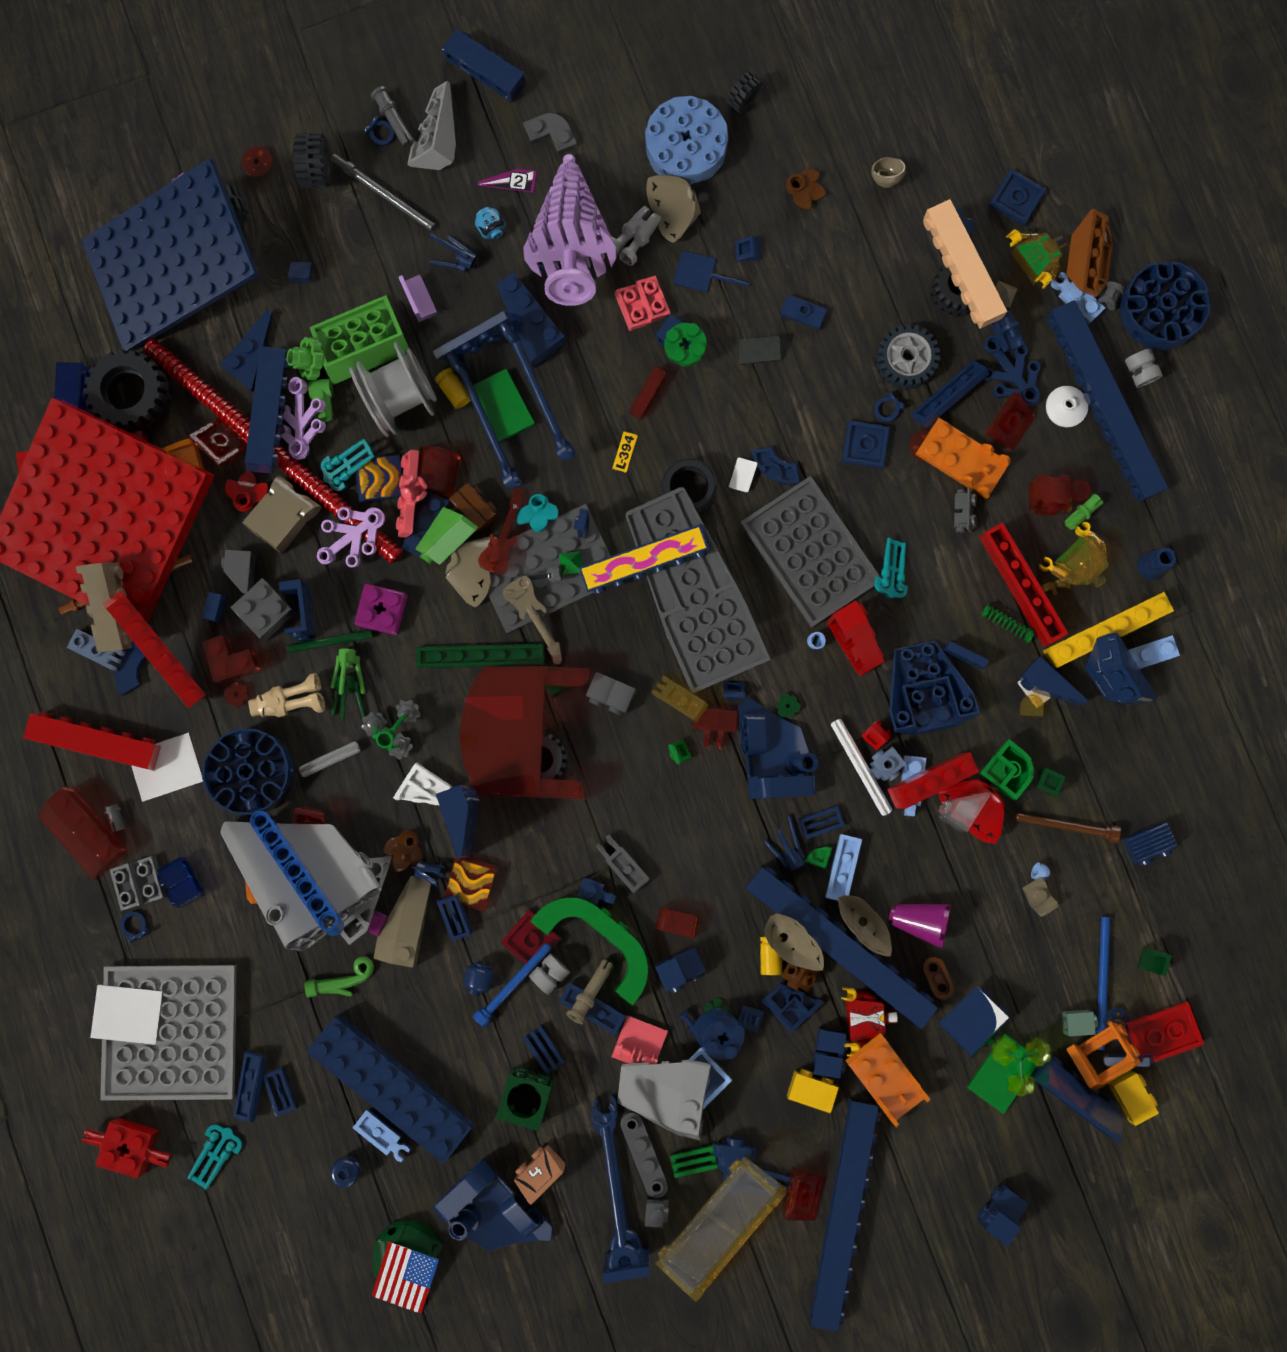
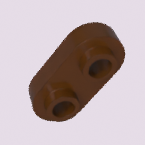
[922,956,954,1000]

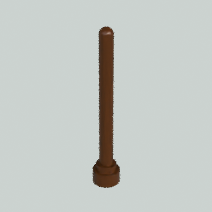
[1015,813,1121,843]

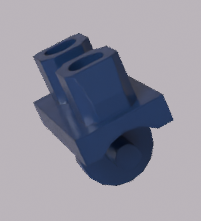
[991,310,1024,352]

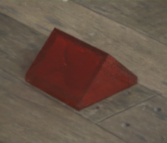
[985,391,1035,450]
[781,1168,825,1221]

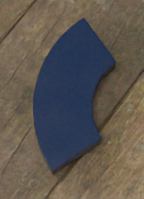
[751,447,800,486]
[115,641,146,696]

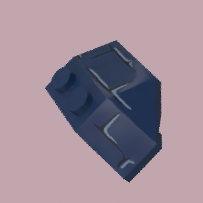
[1085,632,1157,706]

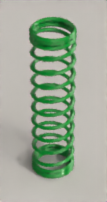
[981,604,1035,643]

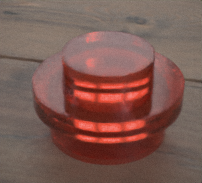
[1069,480,1091,501]

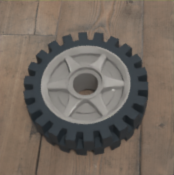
[876,324,940,390]

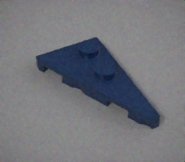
[220,310,272,392]

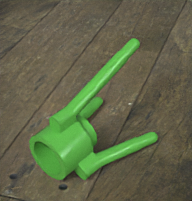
[331,649,365,695]

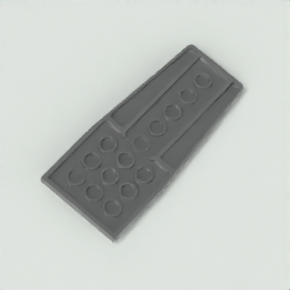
[626,487,771,694]

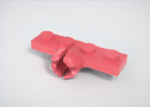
[396,450,427,538]

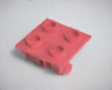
[612,1015,668,1065]

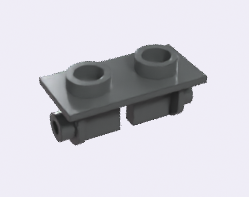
[954,487,977,534]

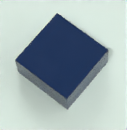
[201,592,228,624]

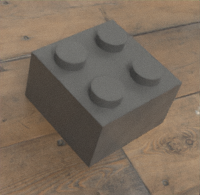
[230,578,297,641]

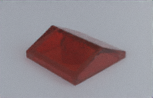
[189,417,247,466]

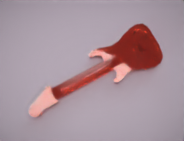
[478,487,522,575]

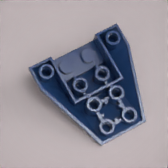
[889,641,980,736]

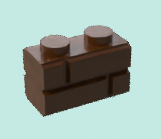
[449,483,498,534]

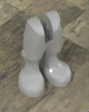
[611,206,661,266]

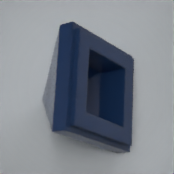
[723,681,745,701]

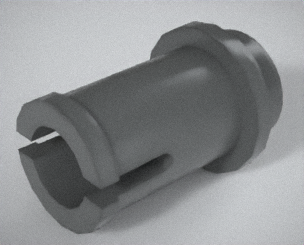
[104,804,125,833]

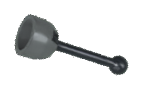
[510,565,562,583]

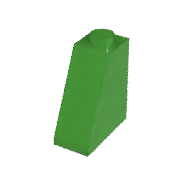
[415,507,478,565]

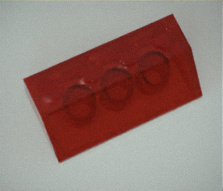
[38,787,127,880]

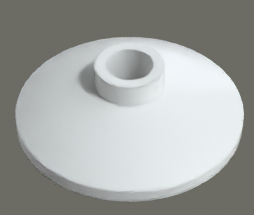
[1046,386,1088,427]

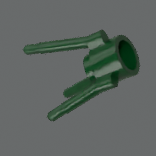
[331,675,366,722]

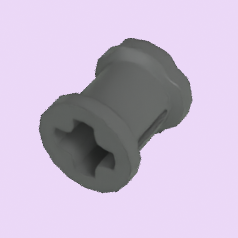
[1098,282,1125,310]

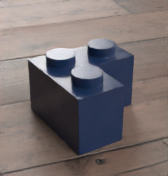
[655,946,706,993]
[977,1183,1029,1247]

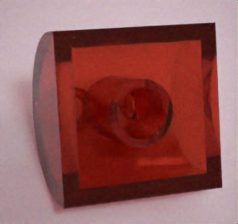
[417,446,461,497]

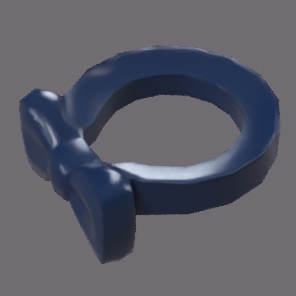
[364,115,395,146]
[874,391,905,423]
[120,912,150,943]

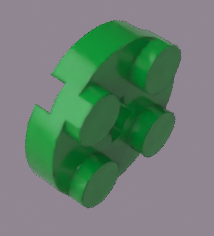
[664,323,707,367]

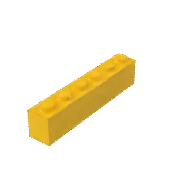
[1043,592,1174,669]

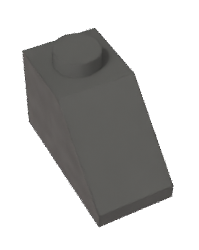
[221,550,256,594]

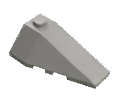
[407,81,456,170]

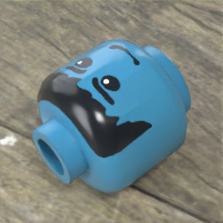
[475,207,506,240]

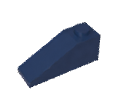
[1018,657,1088,706]

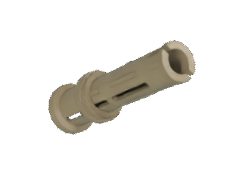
[566,960,614,1024]

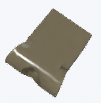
[242,475,322,554]

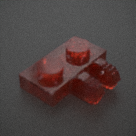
[692,707,737,749]

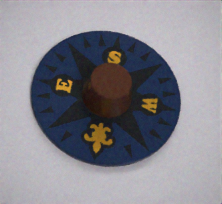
[1104,1007,1130,1041]

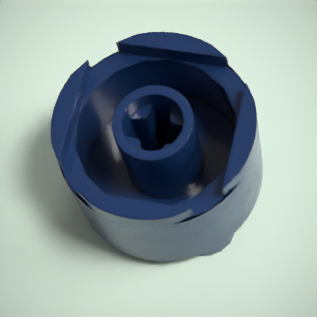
[694,1008,745,1060]

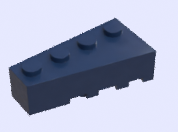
[497,272,566,369]

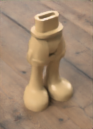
[248,673,325,717]

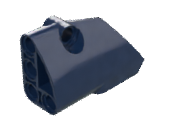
[738,696,818,799]
[432,1158,553,1251]

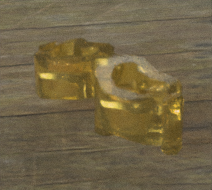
[1041,579,1070,595]

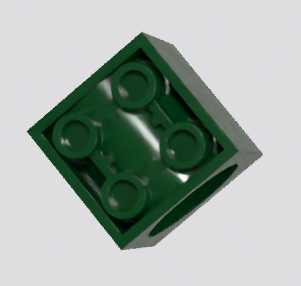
[496,1067,554,1132]

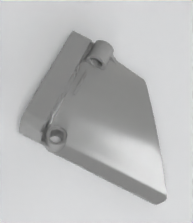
[221,821,382,951]

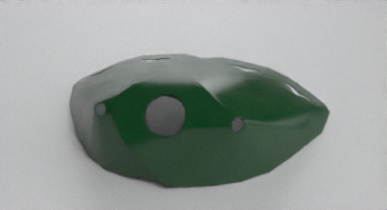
[372,1219,444,1278]

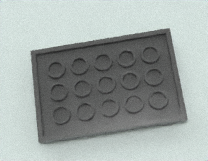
[740,476,881,628]
[482,504,613,634]

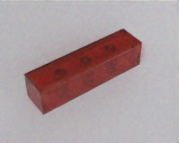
[629,366,666,420]

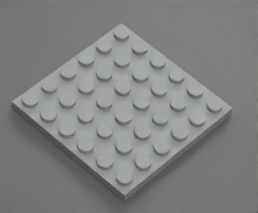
[100,965,237,1100]

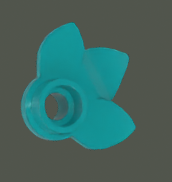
[517,494,558,532]

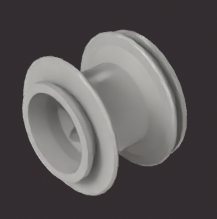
[349,342,437,437]

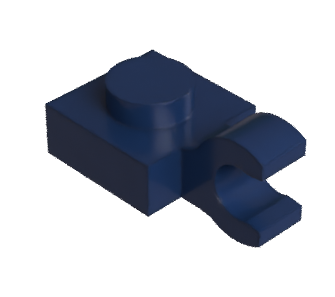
[577,877,617,905]

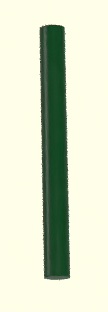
[287,630,373,653]

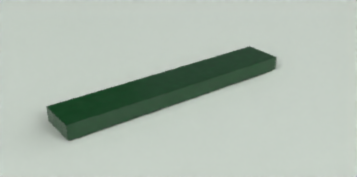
[416,644,545,669]

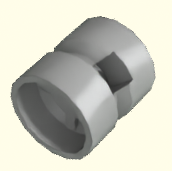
[1125,348,1163,388]
[529,953,570,995]

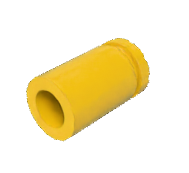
[435,368,471,409]
[760,935,782,975]

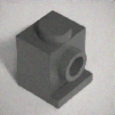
[645,1197,669,1228]

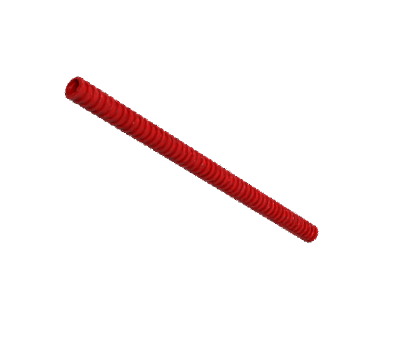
[143,339,403,564]

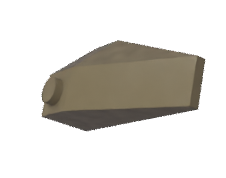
[374,876,432,968]

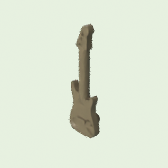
[503,576,562,664]

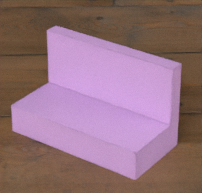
[399,275,438,322]

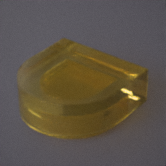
[1020,694,1044,717]

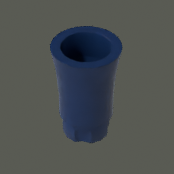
[1137,548,1176,580]

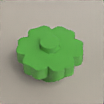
[287,337,323,381]

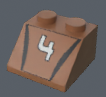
[514,1144,566,1205]

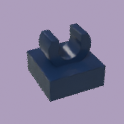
[738,1004,764,1033]

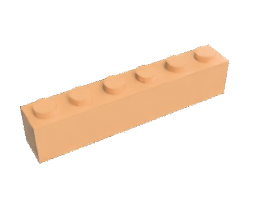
[923,199,1007,329]

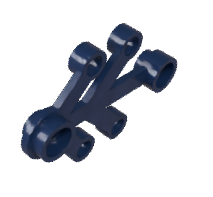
[982,335,1040,406]

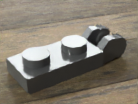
[595,835,650,893]

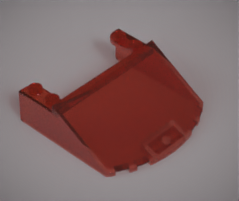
[460,666,591,799]

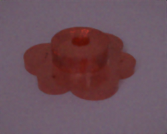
[224,683,248,707]

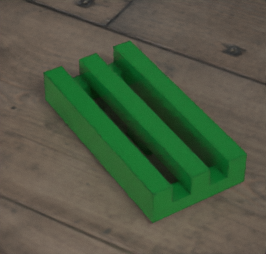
[670,1145,718,1178]

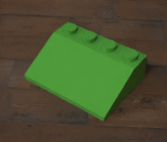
[310,295,409,385]

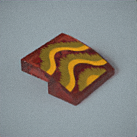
[444,856,498,912]

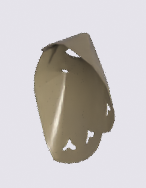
[646,175,701,243]
[445,537,499,607]
[838,895,892,956]
[764,914,824,971]

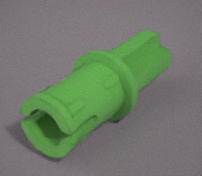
[1065,494,1103,530]

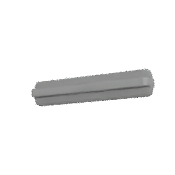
[299,742,360,777]

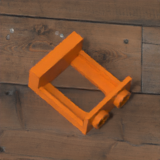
[1067,1022,1141,1090]

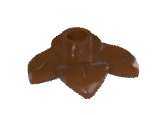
[785,169,826,210]
[383,830,423,872]

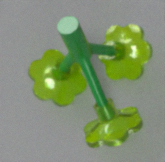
[992,1037,1051,1096]

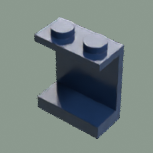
[279,579,316,641]

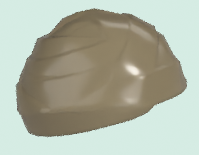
[871,157,906,188]

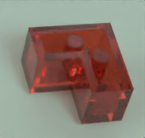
[202,635,261,685]

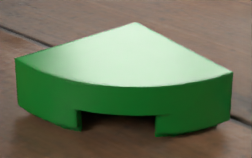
[805,847,832,869]

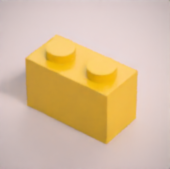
[787,1069,839,1113]
[1108,1070,1159,1126]

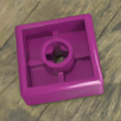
[355,584,407,635]

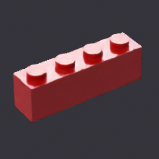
[887,752,979,809]

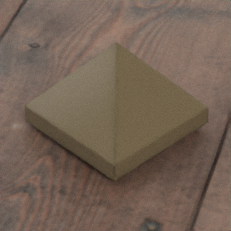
[995,281,1018,308]

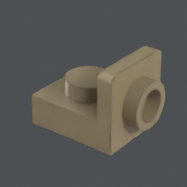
[1022,877,1059,917]

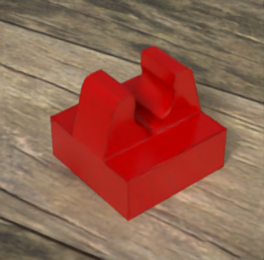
[861,721,891,750]

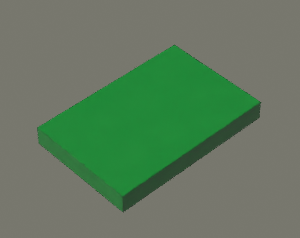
[473,369,535,443]
[966,1033,1041,1114]

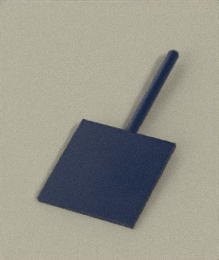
[673,250,750,292]

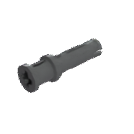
[371,86,414,148]

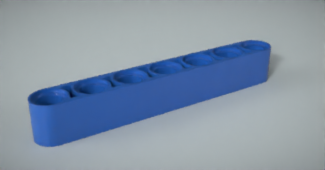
[250,811,344,936]

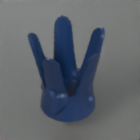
[412,861,445,887]

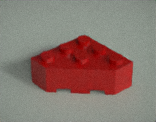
[826,601,884,677]

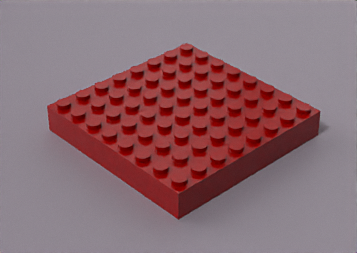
[0,398,215,623]

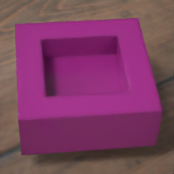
[367,910,388,936]

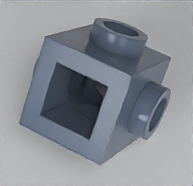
[870,747,906,781]

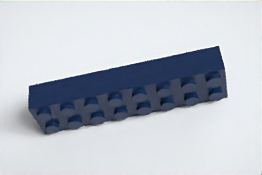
[306,1014,474,1164]

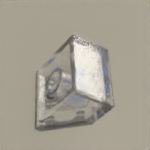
[938,792,990,832]

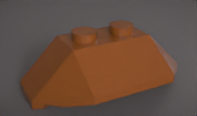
[1066,209,1113,297]

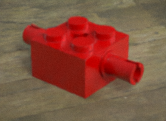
[82,1117,172,1179]

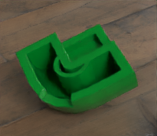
[979,739,1034,800]

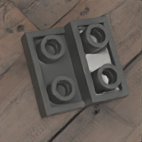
[109,856,167,911]

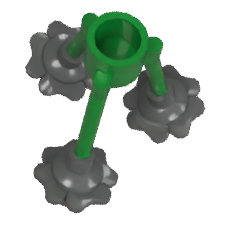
[361,699,421,760]

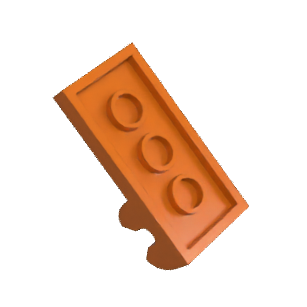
[915,418,1011,499]
[845,1033,931,1127]

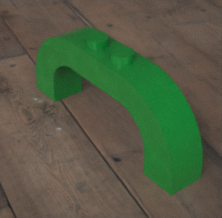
[530,898,648,1005]

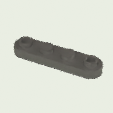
[621,1111,668,1198]

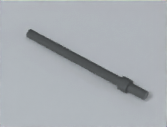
[331,154,436,231]

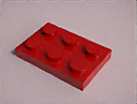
[1125,1002,1204,1062]

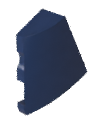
[761,983,823,1033]

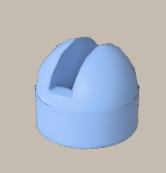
[807,632,826,649]
[1031,862,1050,881]

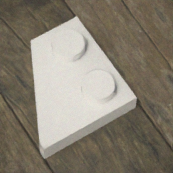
[393,763,452,805]

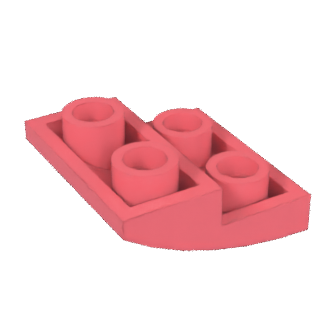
[614,276,671,331]

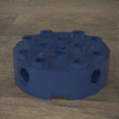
[1119,261,1210,350]
[202,729,294,815]

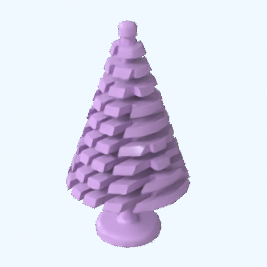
[524,154,616,306]

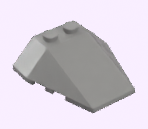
[617,1060,711,1140]

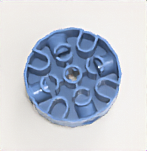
[645,96,728,185]

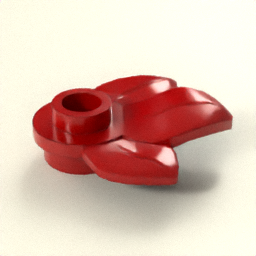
[225,471,268,512]

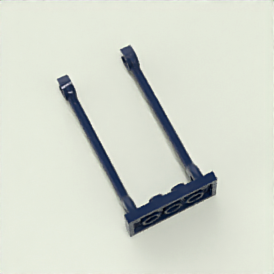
[433,311,576,489]
[591,1095,650,1283]

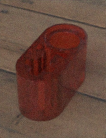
[655,907,700,938]

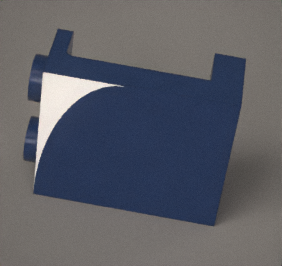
[939,986,1010,1059]

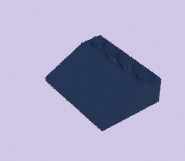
[436,785,480,858]
[1030,1056,1122,1144]

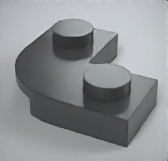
[523,113,577,155]

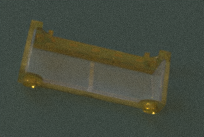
[655,1157,787,1302]

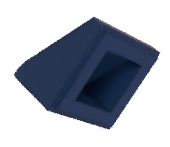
[735,236,761,261]
[288,262,312,283]

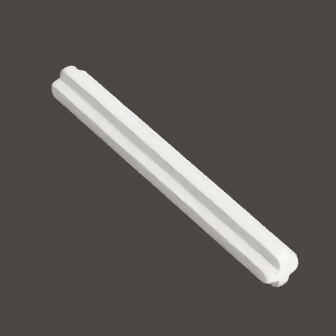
[831,719,892,816]

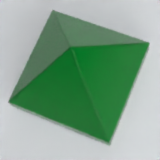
[559,551,582,575]
[668,739,692,764]

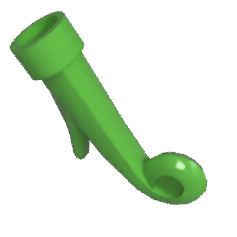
[304,957,374,998]

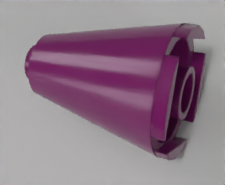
[889,904,951,948]

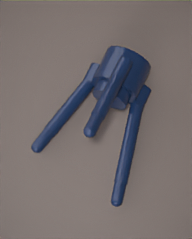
[429,234,477,272]
[764,815,805,871]

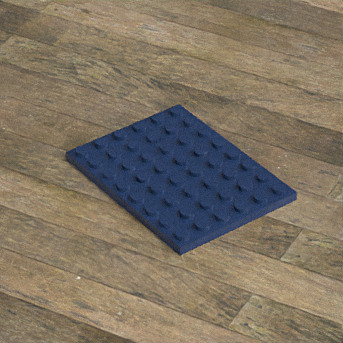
[81,158,259,353]

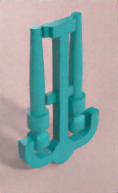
[321,438,375,492]
[874,538,908,599]
[187,1124,242,1190]

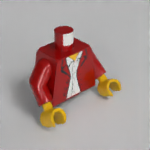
[841,986,897,1056]

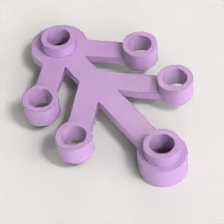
[278,377,326,460]
[317,507,385,567]

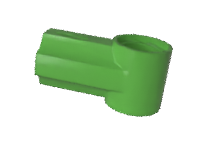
[308,378,333,422]

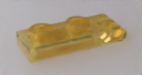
[651,676,708,723]

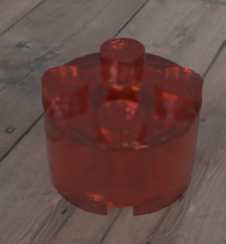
[1028,474,1072,516]

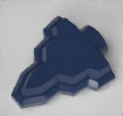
[713,1137,757,1193]

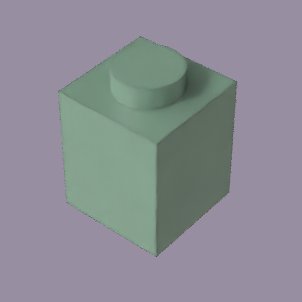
[1062,1010,1098,1036]

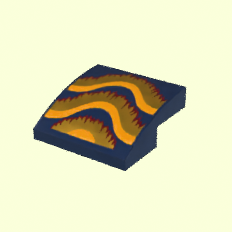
[355,455,402,502]

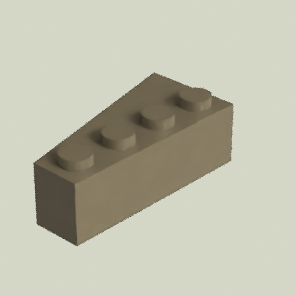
[76,562,132,653]

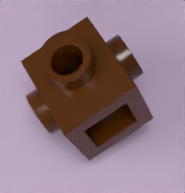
[782,963,820,992]

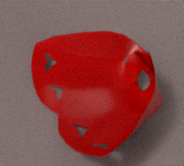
[939,779,1005,844]

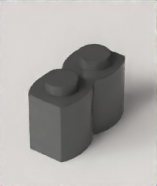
[586,672,636,715]

